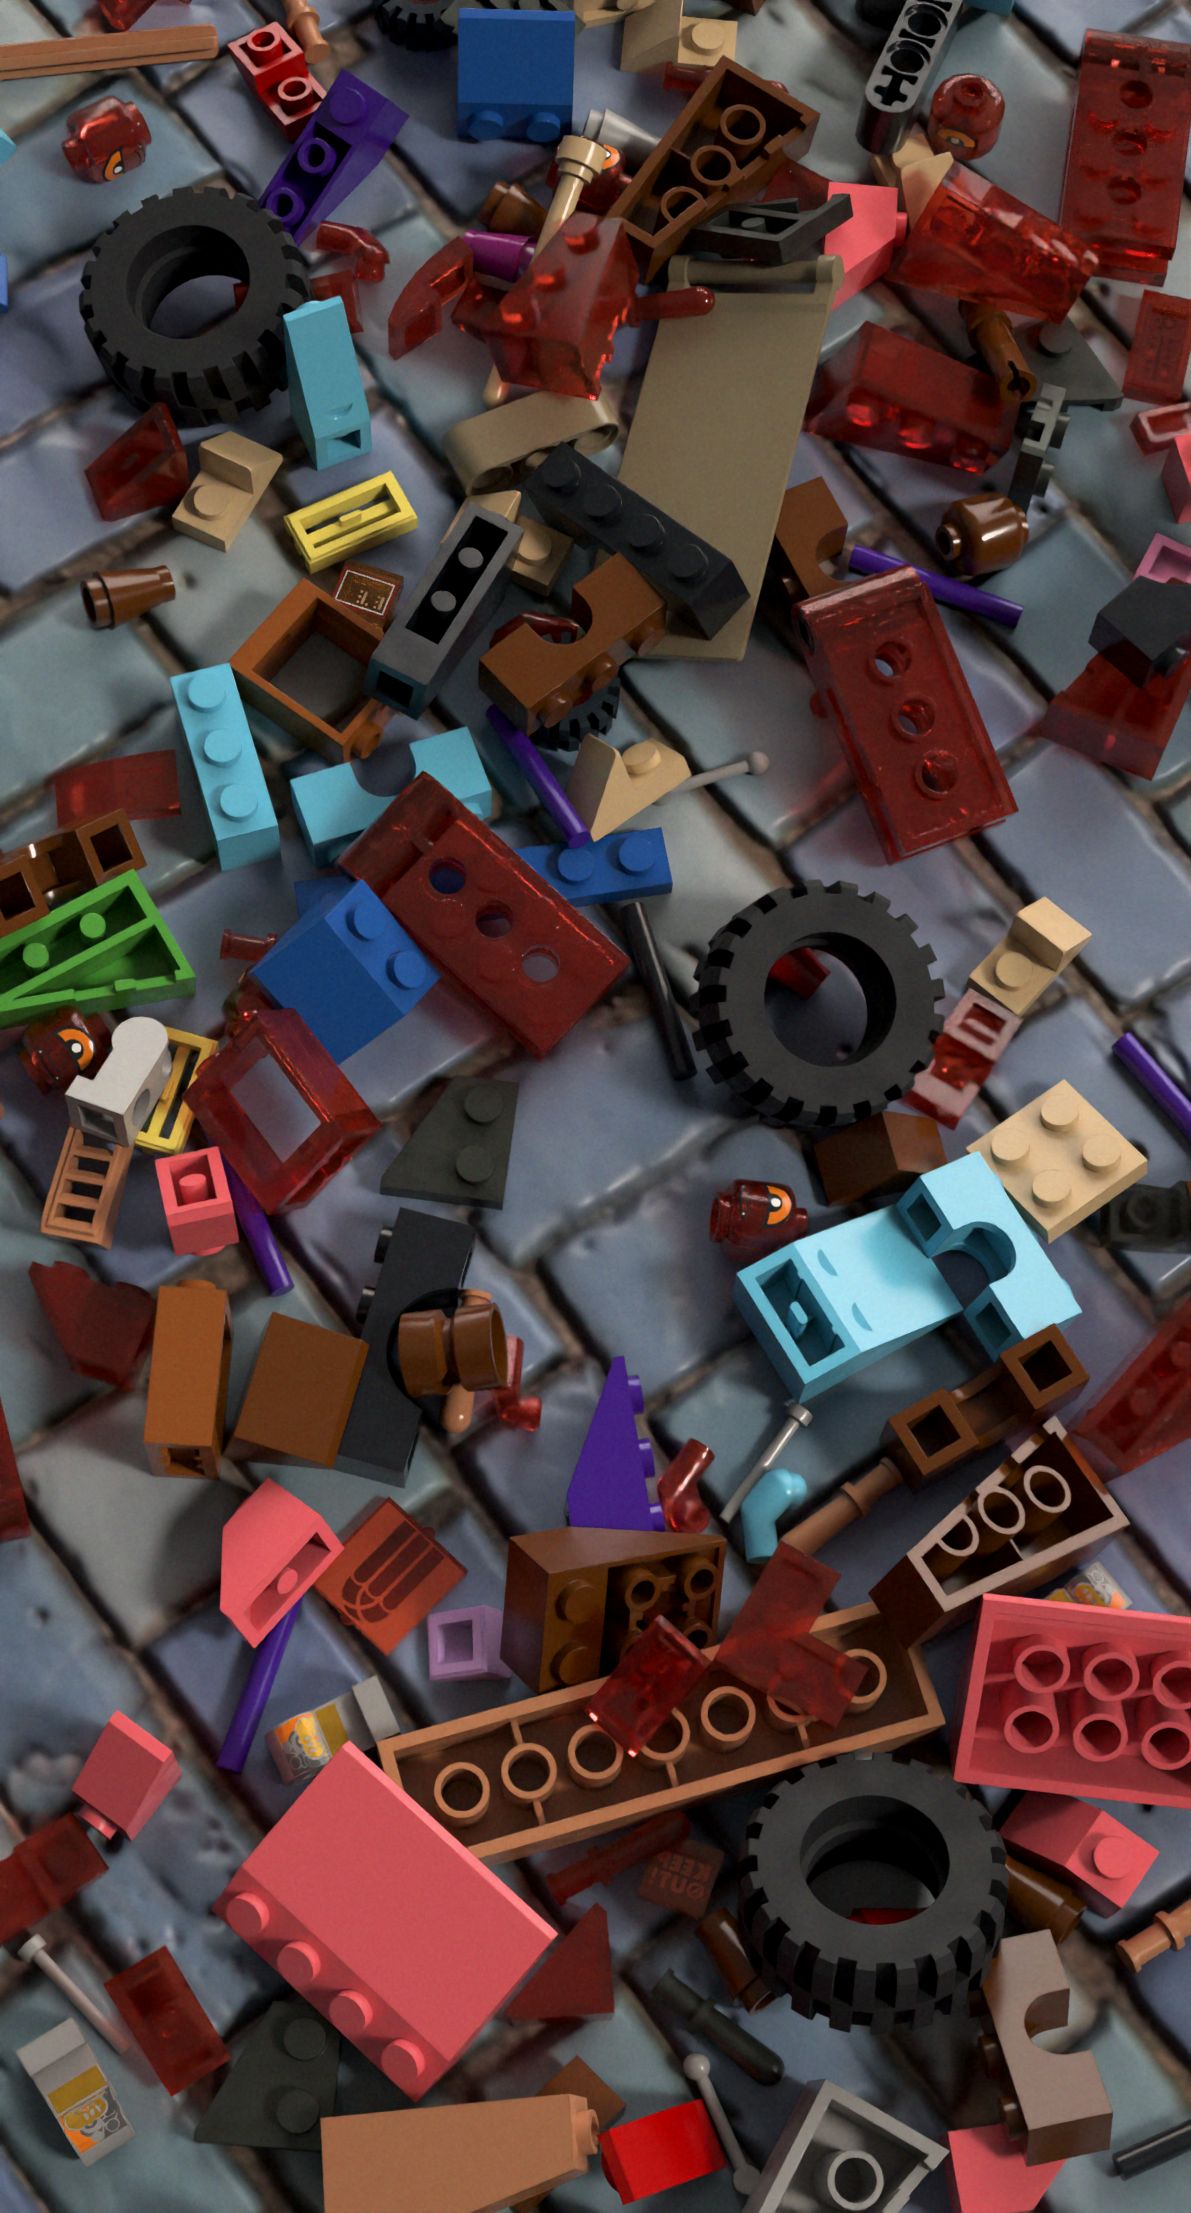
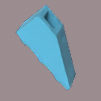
[283,295,372,471]

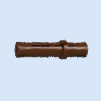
[958,286,1037,405]

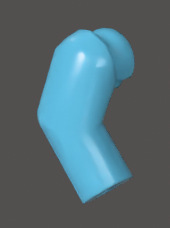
[740,1468,807,1564]

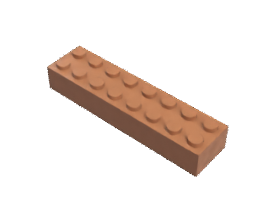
[376,1601,946,1868]

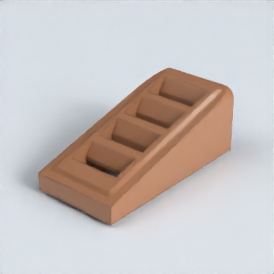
[38,1122,136,1251]

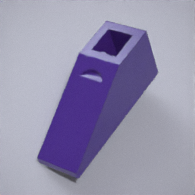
[257,68,409,248]
[564,1356,666,1532]

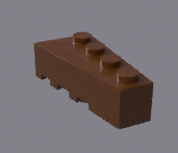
[595,55,821,286]

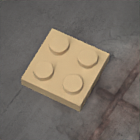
[966,1079,1147,1244]

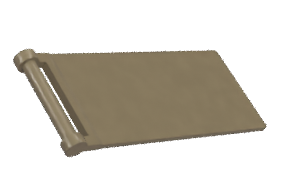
[573,255,844,663]

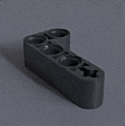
[855,0,964,155]

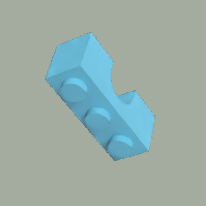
[169,662,281,872]
[290,726,492,870]
[895,1151,1082,1363]

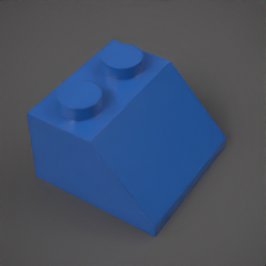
[457,8,575,143]
[247,879,442,1070]

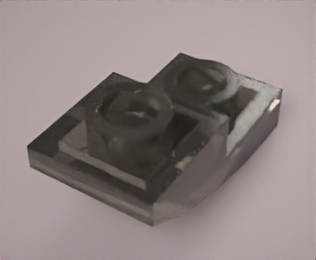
[1100,1180,1191,1254]

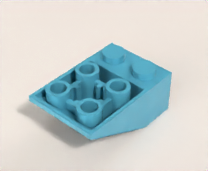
[731,1203,964,1405]

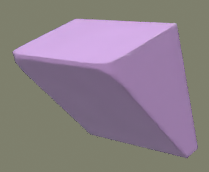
[427,1605,512,1682]

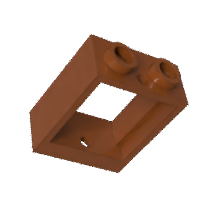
[227,577,404,766]
[143,1279,234,1481]

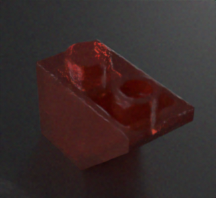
[28,1261,157,1392]

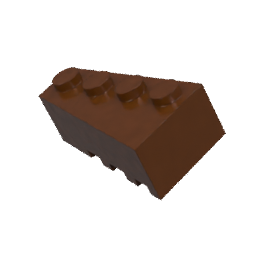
[868,1414,1130,1651]

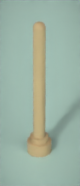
[482,135,607,410]

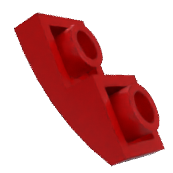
[227,21,327,143]
[597,2098,728,2205]

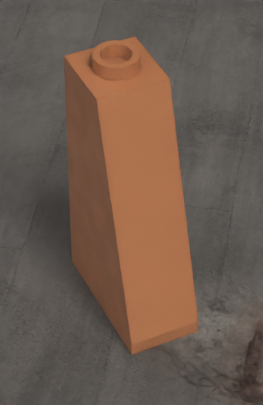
[320,2094,600,2213]

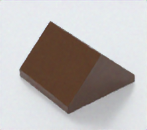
[222,1312,370,1470]

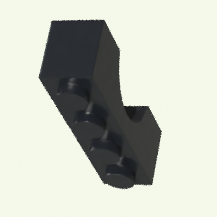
[522,441,751,641]
[1088,575,1191,690]
[333,1207,476,1489]

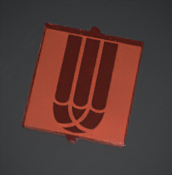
[312,1497,468,1657]

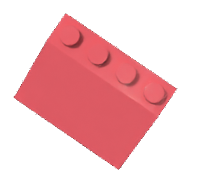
[948,1593,1191,1809]
[211,1741,558,2103]

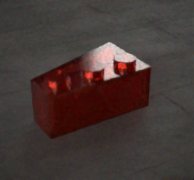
[883,160,1104,325]
[481,211,640,401]
[803,320,1022,475]
[1038,577,1191,781]
[1064,1291,1191,1484]

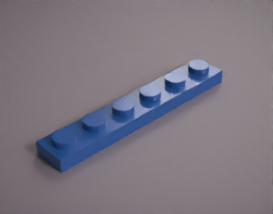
[294,827,673,933]

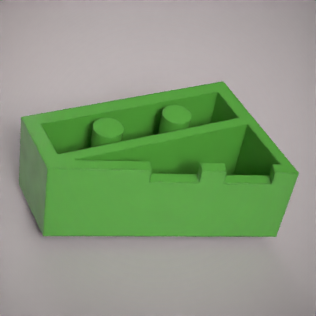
[0,868,196,1030]

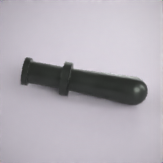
[649,1967,785,2086]

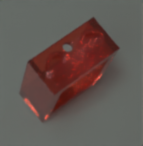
[181,1008,383,1216]

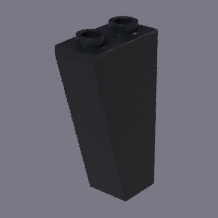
[362,501,525,721]

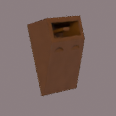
[500,1526,727,1696]

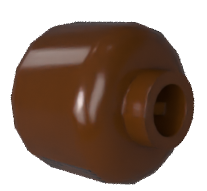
[935,492,1029,576]

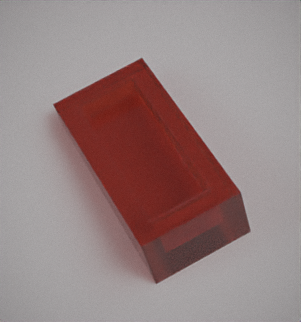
[1129,401,1191,456]

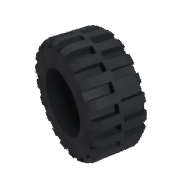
[79,186,316,427]
[689,879,945,1131]
[737,1752,1009,2035]

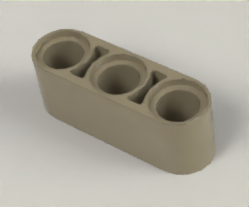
[441,376,621,497]

